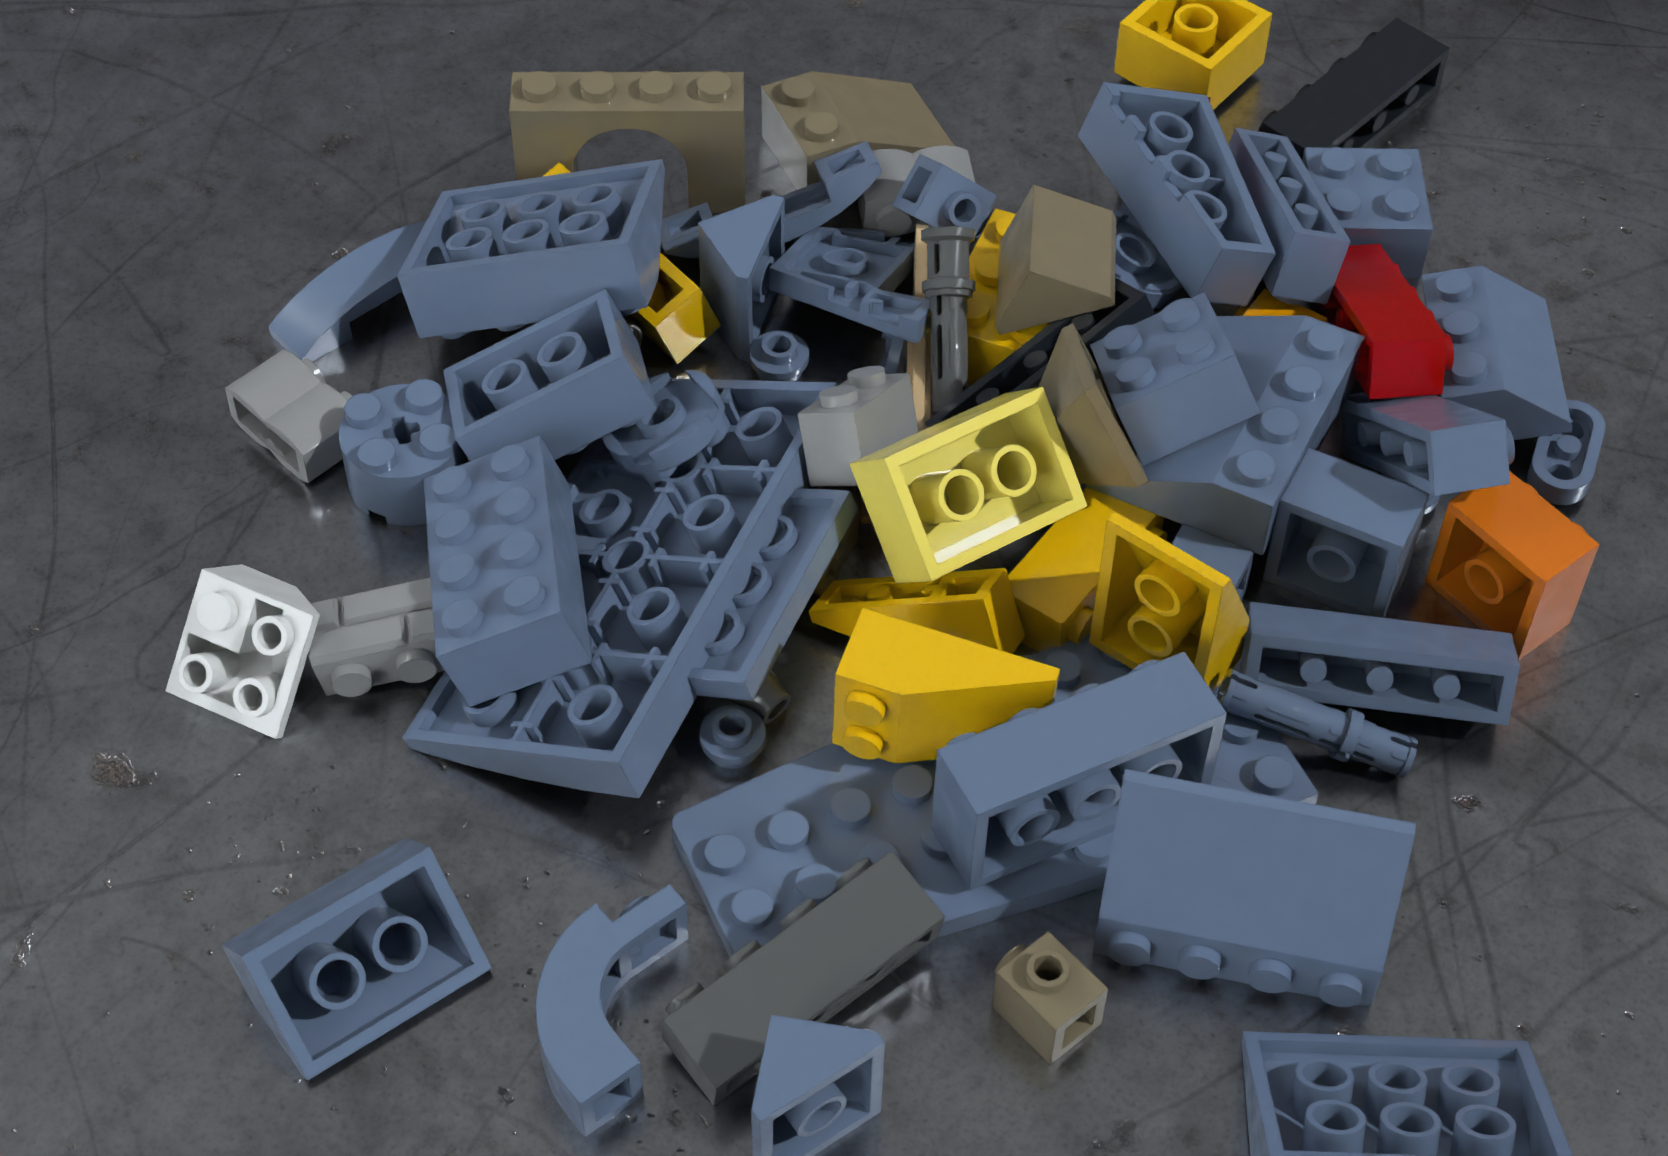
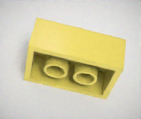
[849,387,1088,583]

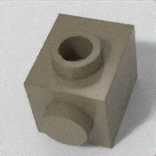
[992,931,1108,1065]

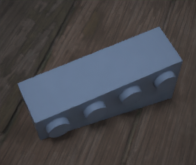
[1078,82,1276,306]

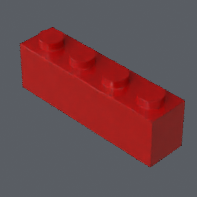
[1308,244,1454,399]

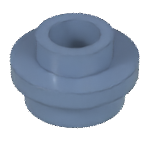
[750,331,809,381]
[699,705,766,769]

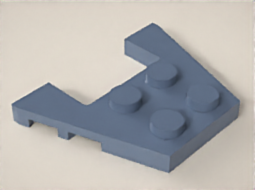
[769,227,981,343]

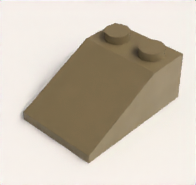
[762,71,954,190]

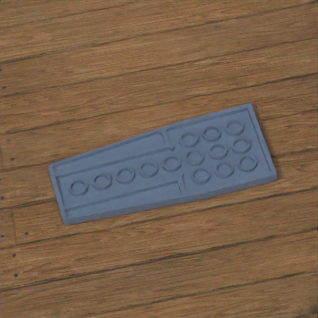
[672,634,1319,957]

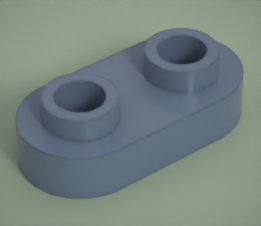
[1527,400,1606,505]

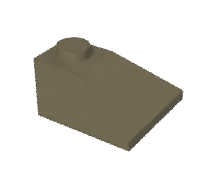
[1039,323,1148,488]

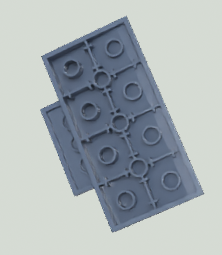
[402,378,858,798]

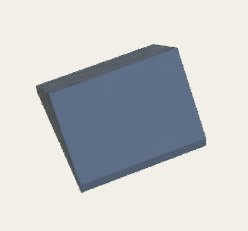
[698,195,785,362]
[751,1015,885,1156]

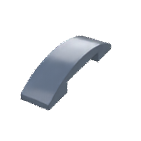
[661,141,882,258]
[268,220,427,362]

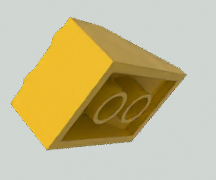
[1089,511,1250,692]
[832,608,1060,764]

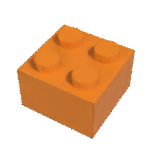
[1425,471,1600,660]

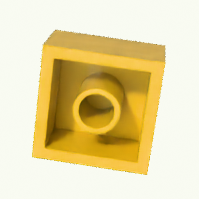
[1114,0,1273,110]

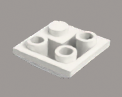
[166,564,320,739]

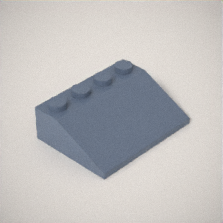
[397,159,665,339]
[1086,315,1365,555]
[1092,769,1416,1008]
[1242,1031,1573,1156]

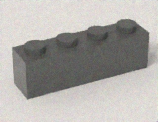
[662,851,945,1106]

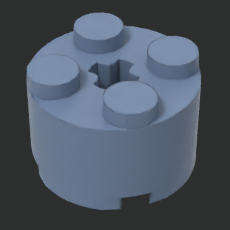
[339,379,470,526]

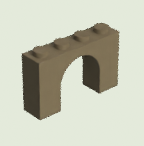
[509,71,746,213]

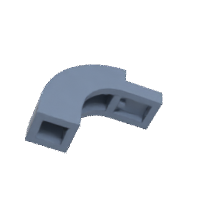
[536,884,689,1137]

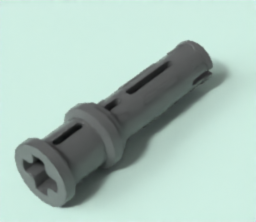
[921,226,976,414]

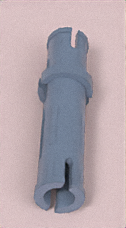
[1216,668,1418,779]

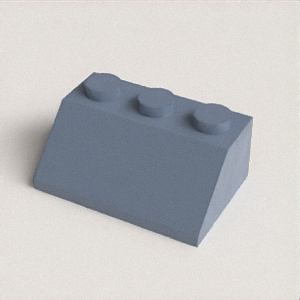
[1421,265,1572,440]
[221,838,492,1081]

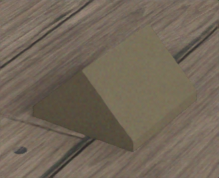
[995,185,1116,335]

